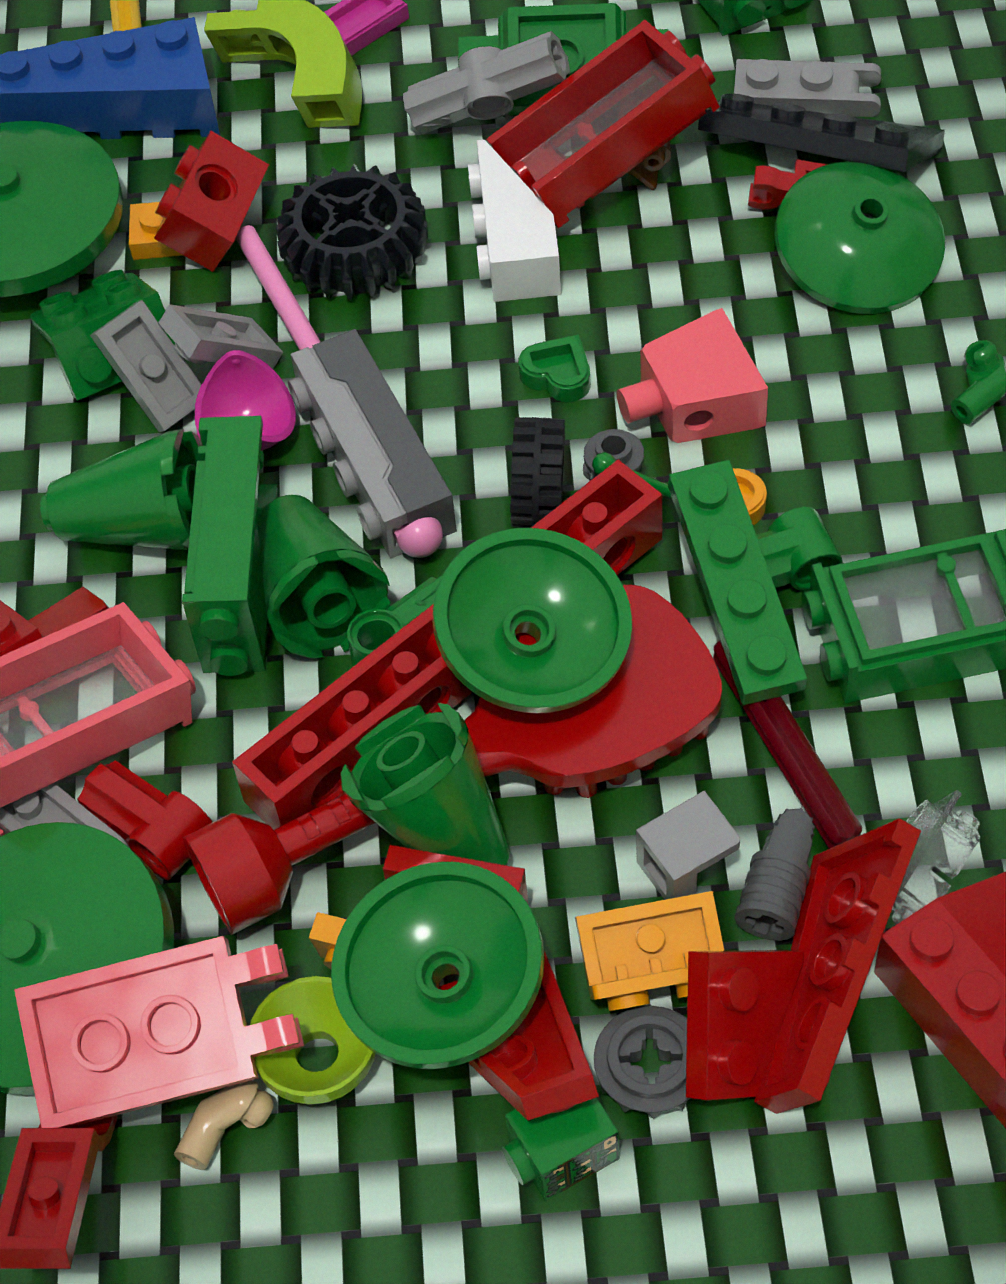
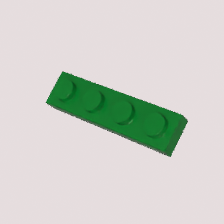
[668,460,807,705]

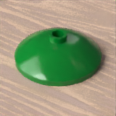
[774,162,945,314]
[432,528,632,713]
[331,862,544,1069]

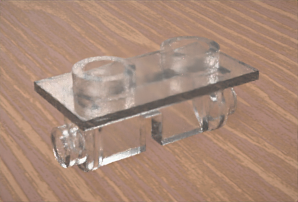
[892,790,980,924]

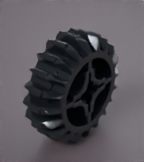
[276,163,428,301]

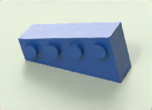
[0,17,220,139]

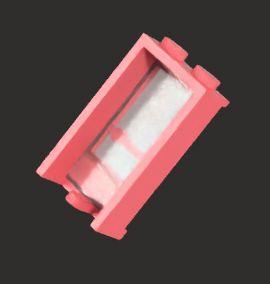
[0,602,196,808]

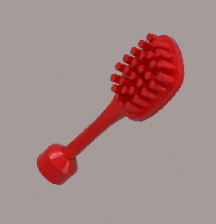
[183,585,722,935]

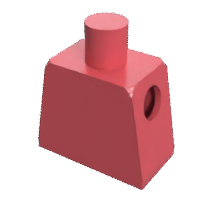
[617,308,768,443]

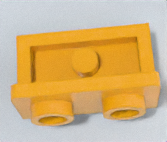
[575,891,724,1011]

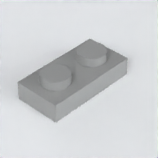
[90,300,201,432]
[158,304,283,369]

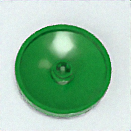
[0,121,123,297]
[0,822,174,1095]

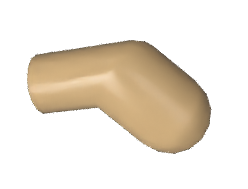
[174,1081,274,1170]

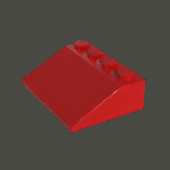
[874,872,1006,1128]

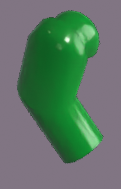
[950,340,1006,424]

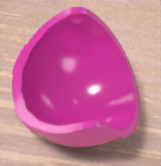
[195,350,296,451]

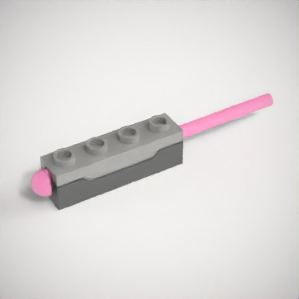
[235,225,457,559]

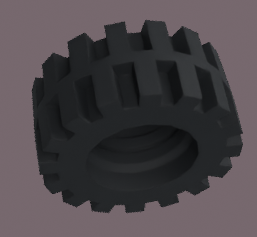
[510,417,565,528]

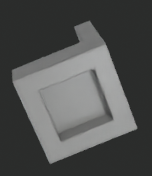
[636,791,740,900]

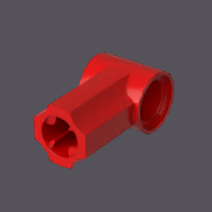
[77,760,212,880]

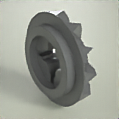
[594,1006,690,1119]

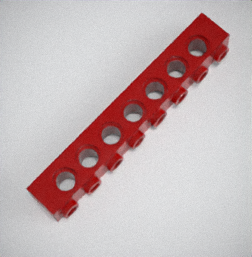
[232,459,662,830]

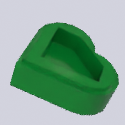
[518,334,591,402]

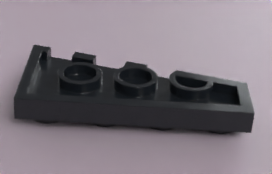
[698,94,945,172]

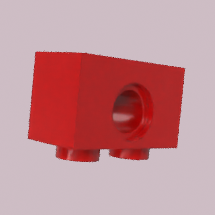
[154,131,269,272]

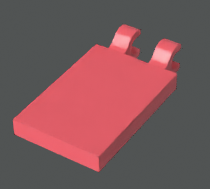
[14,936,305,1128]

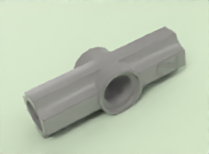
[403,31,570,134]

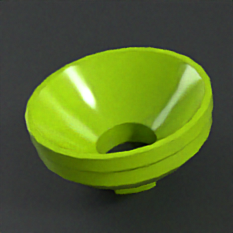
[250,976,376,1104]

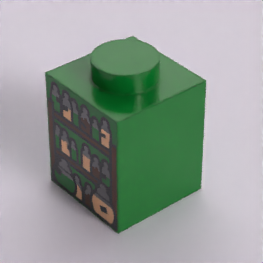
[502,1098,620,1202]

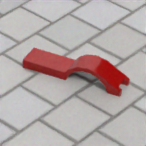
[0,1115,117,1269]

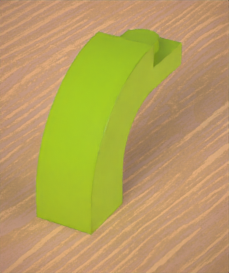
[204,0,362,128]

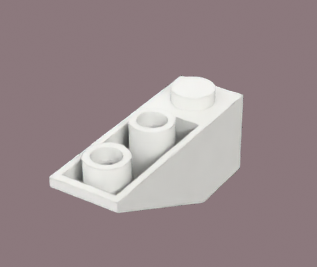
[468,140,561,302]

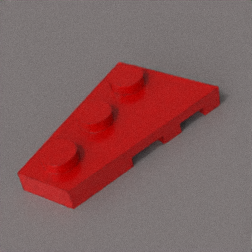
[438,951,599,1121]

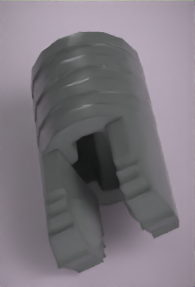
[735,807,815,941]

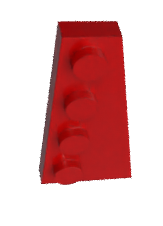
[754,818,921,1114]

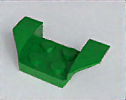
[458,3,668,118]

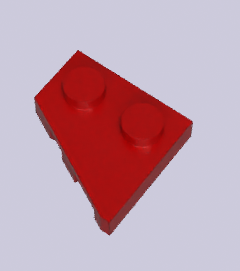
[686,950,804,1100]

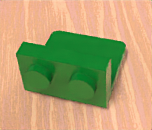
[30,270,175,401]

